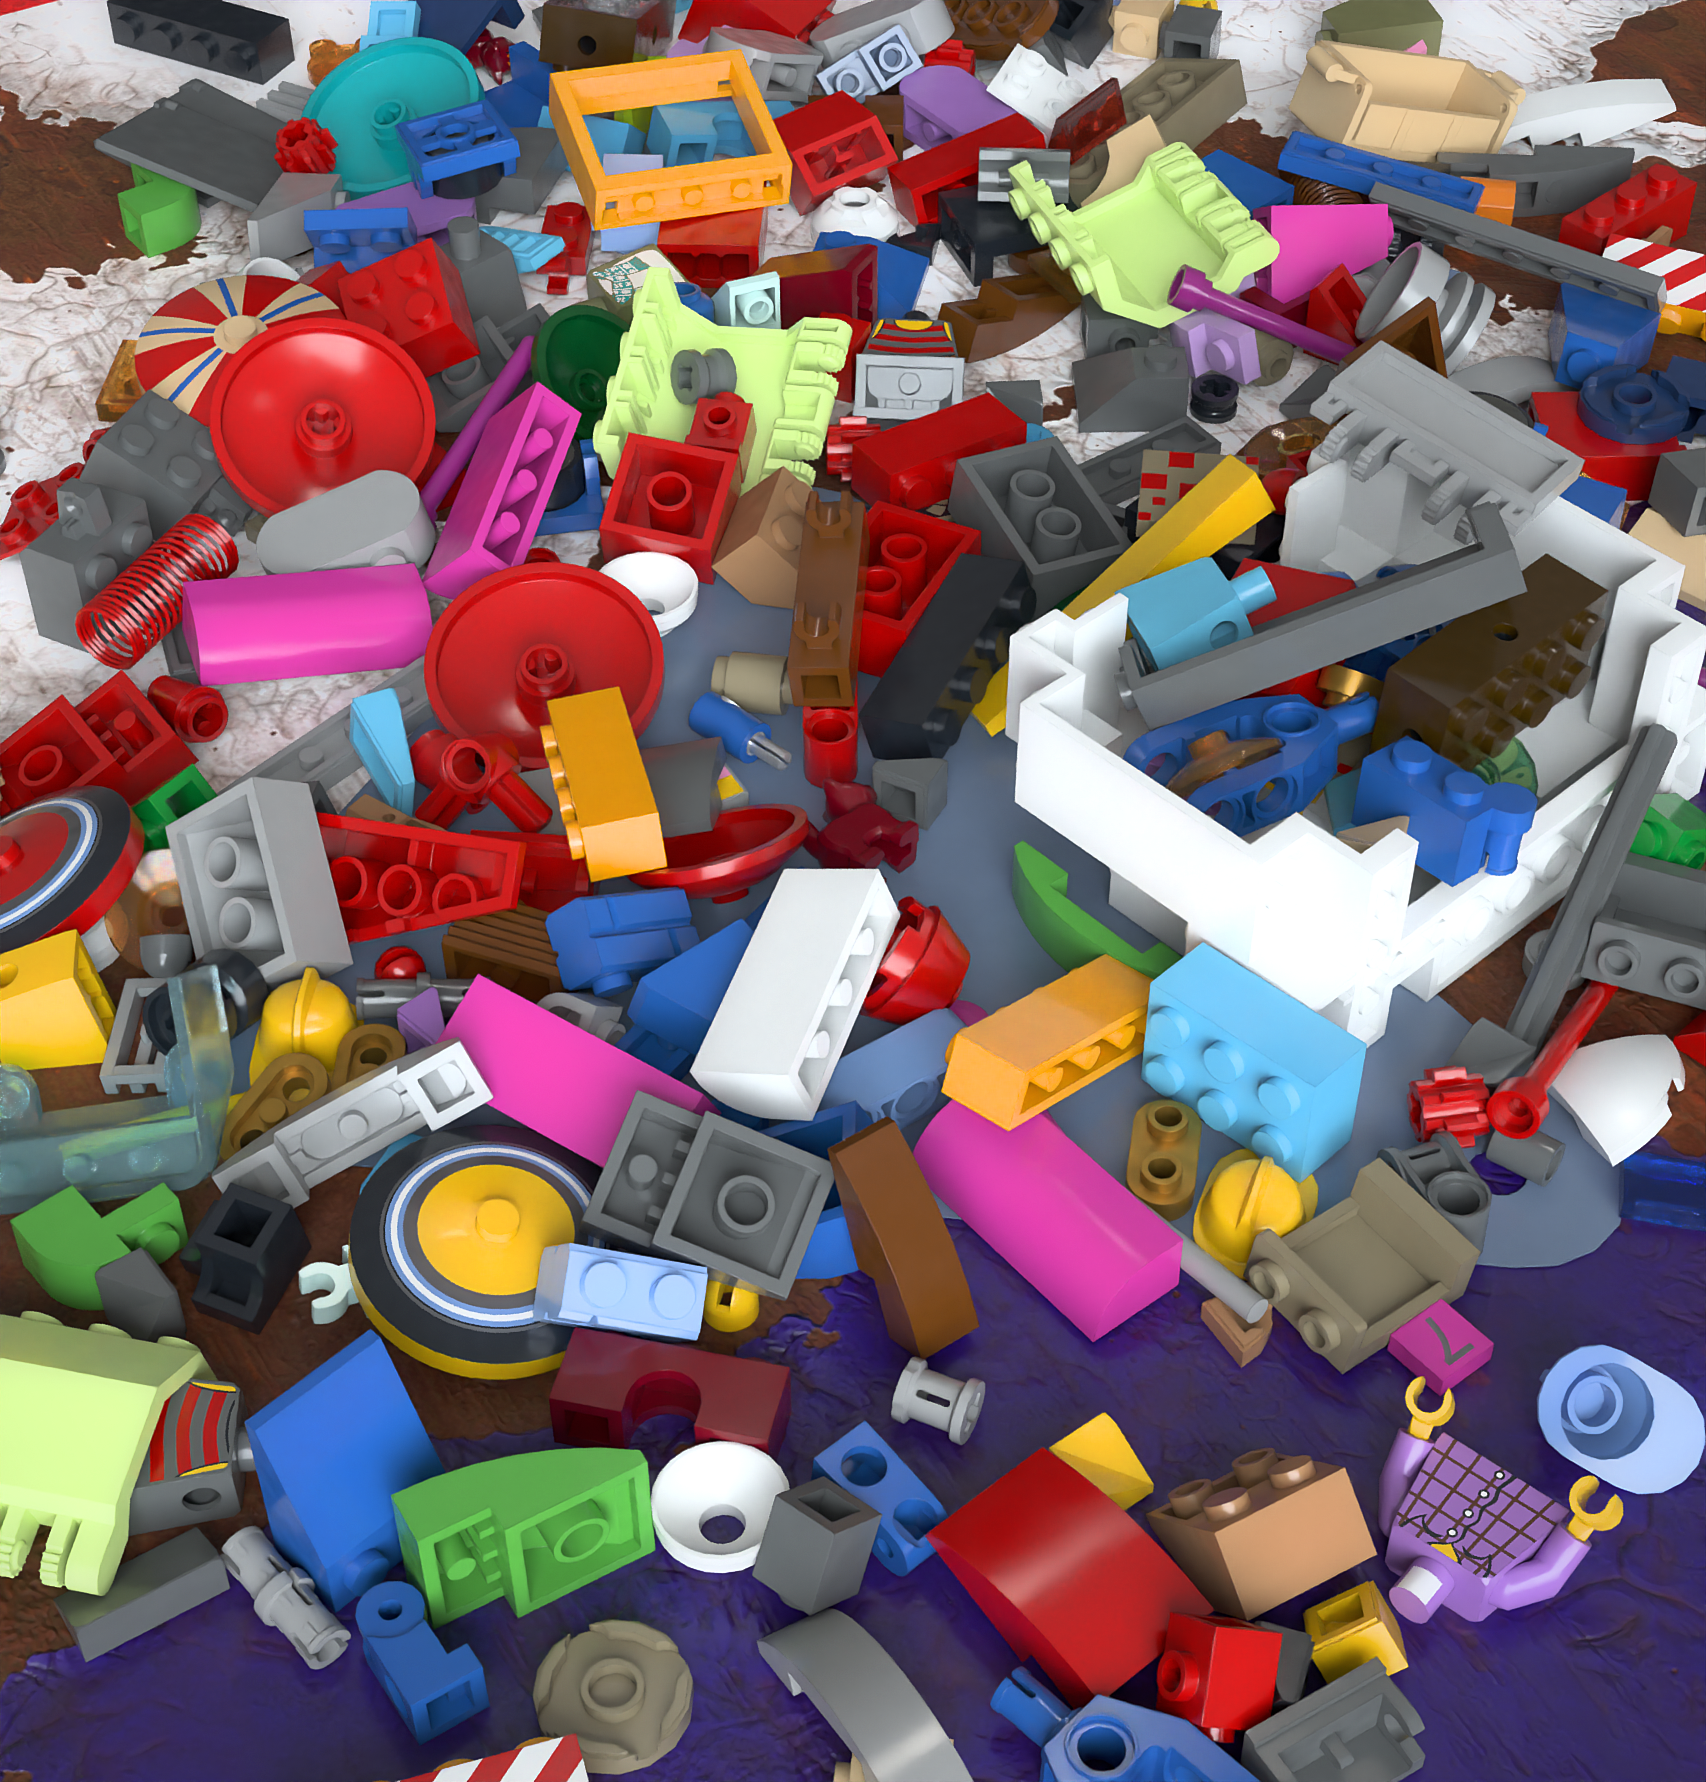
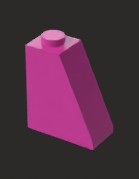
[1253,204,1394,304]

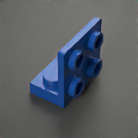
[304,207,417,274]

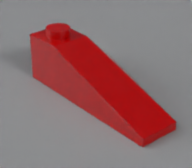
[316,812,527,945]

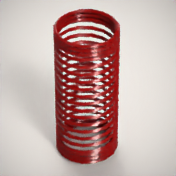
[75,513,239,670]

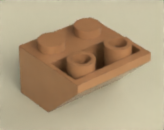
[711,466,822,609]
[1146,1448,1377,1621]

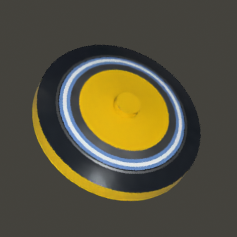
[348,1125,636,1380]

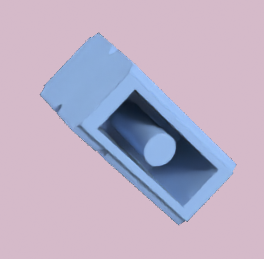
[533,1243,708,1343]

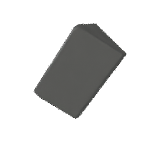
[53,1527,230,1662]

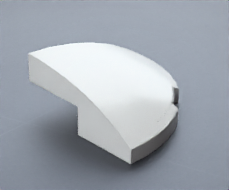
[1547,1035,1685,1166]

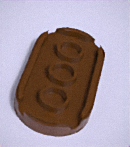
[939,0,1059,61]

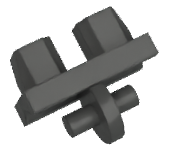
[978,147,1070,203]

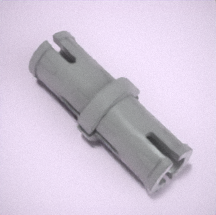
[220,1526,351,1670]

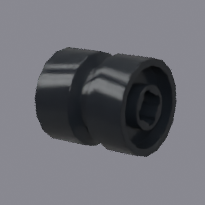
[142,948,268,1066]

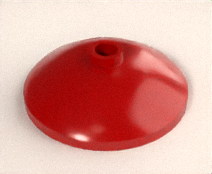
[626,804,810,904]

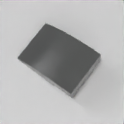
[475,127,569,225]
[425,303,550,433]
[579,1090,835,1301]

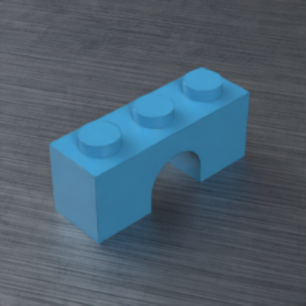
[646,101,795,168]

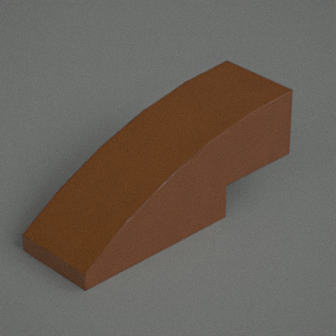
[937,271,1082,364]
[827,1116,980,1359]

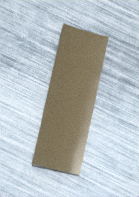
[1048,58,1248,209]

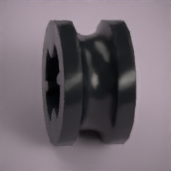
[1189,374,1239,424]

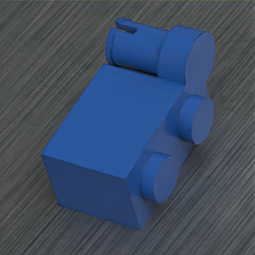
[1351,736,1538,887]

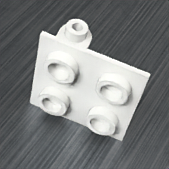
[986,43,1091,149]

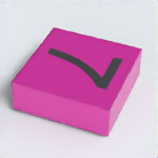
[1387,1299,1494,1396]

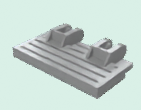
[1309,340,1585,545]

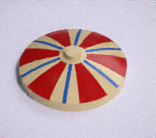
[134,275,346,429]

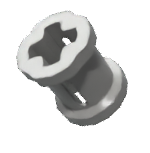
[891,1356,985,1445]

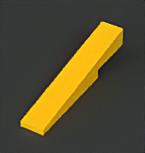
[970,454,1275,737]

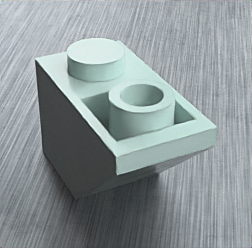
[711,271,781,329]

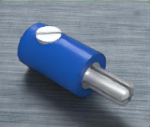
[689,691,792,771]

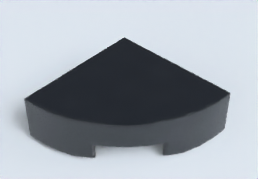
[886,223,941,266]

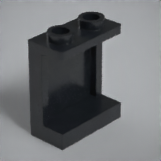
[938,184,1079,287]

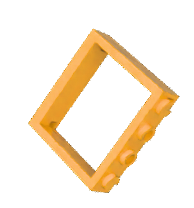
[549,49,793,231]

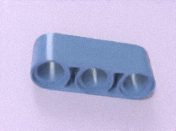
[816,1008,968,1130]

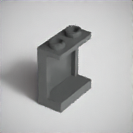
[1581,852,1706,1010]

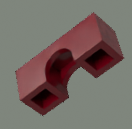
[549,1327,792,1462]

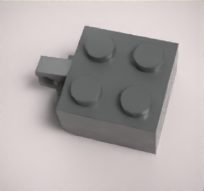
[79,389,253,544]
[19,477,164,654]

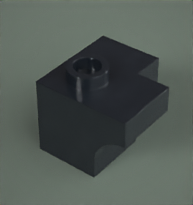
[179,1182,312,1335]

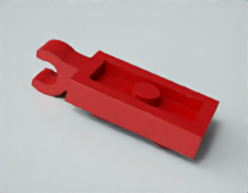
[536,202,596,295]

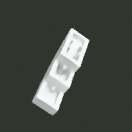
[1501,79,1676,151]

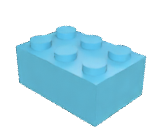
[1141,942,1367,1183]

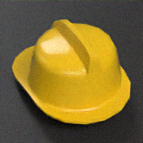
[249,967,364,1102]
[1192,1148,1319,1281]

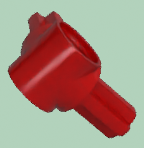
[415,731,553,833]

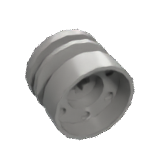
[1355,242,1496,377]

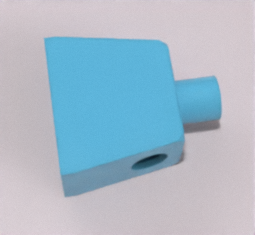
[1114,557,1277,672]

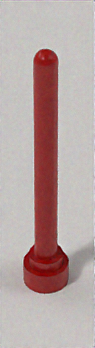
[1486,980,1619,1139]

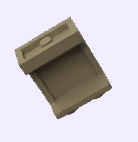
[1243,1157,1481,1374]

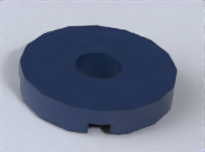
[1577,364,1690,445]

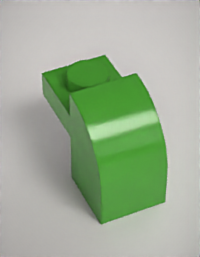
[117,162,202,258]
[10,1182,189,1310]

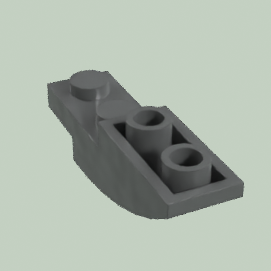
[1436,145,1635,217]

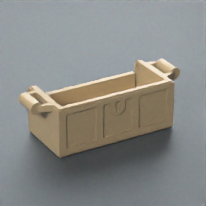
[1288,40,1526,163]

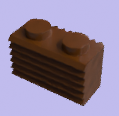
[441,899,579,1005]

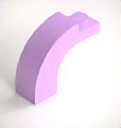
[1169,273,1261,385]

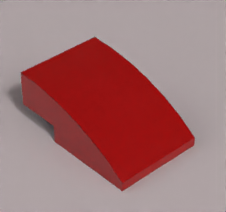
[0,669,199,816]
[925,1447,1215,1709]

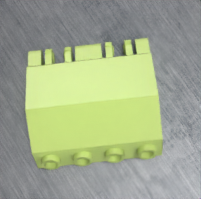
[1008,142,1280,329]
[593,267,853,497]
[0,1311,218,1596]

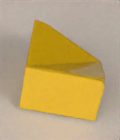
[1049,1412,1154,1511]
[1303,1580,1409,1684]

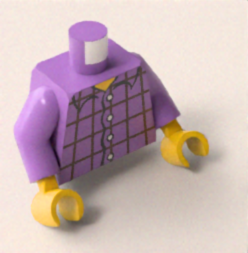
[1378,1376,1623,1624]

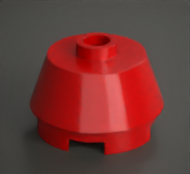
[859,896,971,1026]

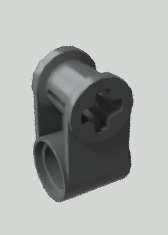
[1376,1131,1492,1256]

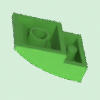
[391,1448,656,1629]

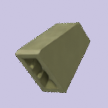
[1315,0,1444,56]

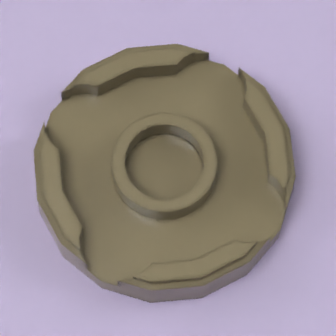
[533,1619,694,1775]

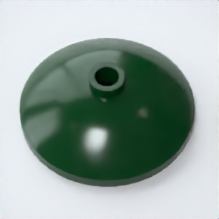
[531,305,631,444]

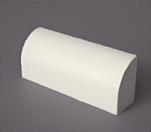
[689,869,900,1121]

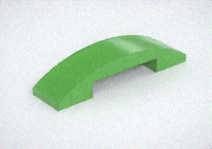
[1012,840,1183,980]

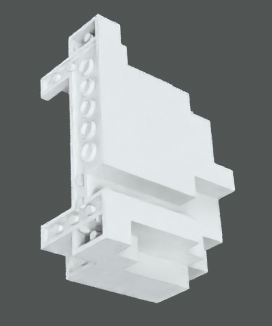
[1005,443,1706,1048]

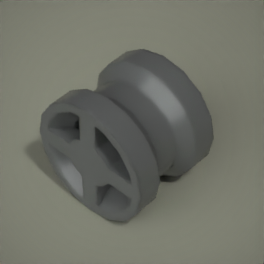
[670,348,737,405]

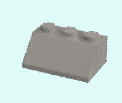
[165,777,353,996]

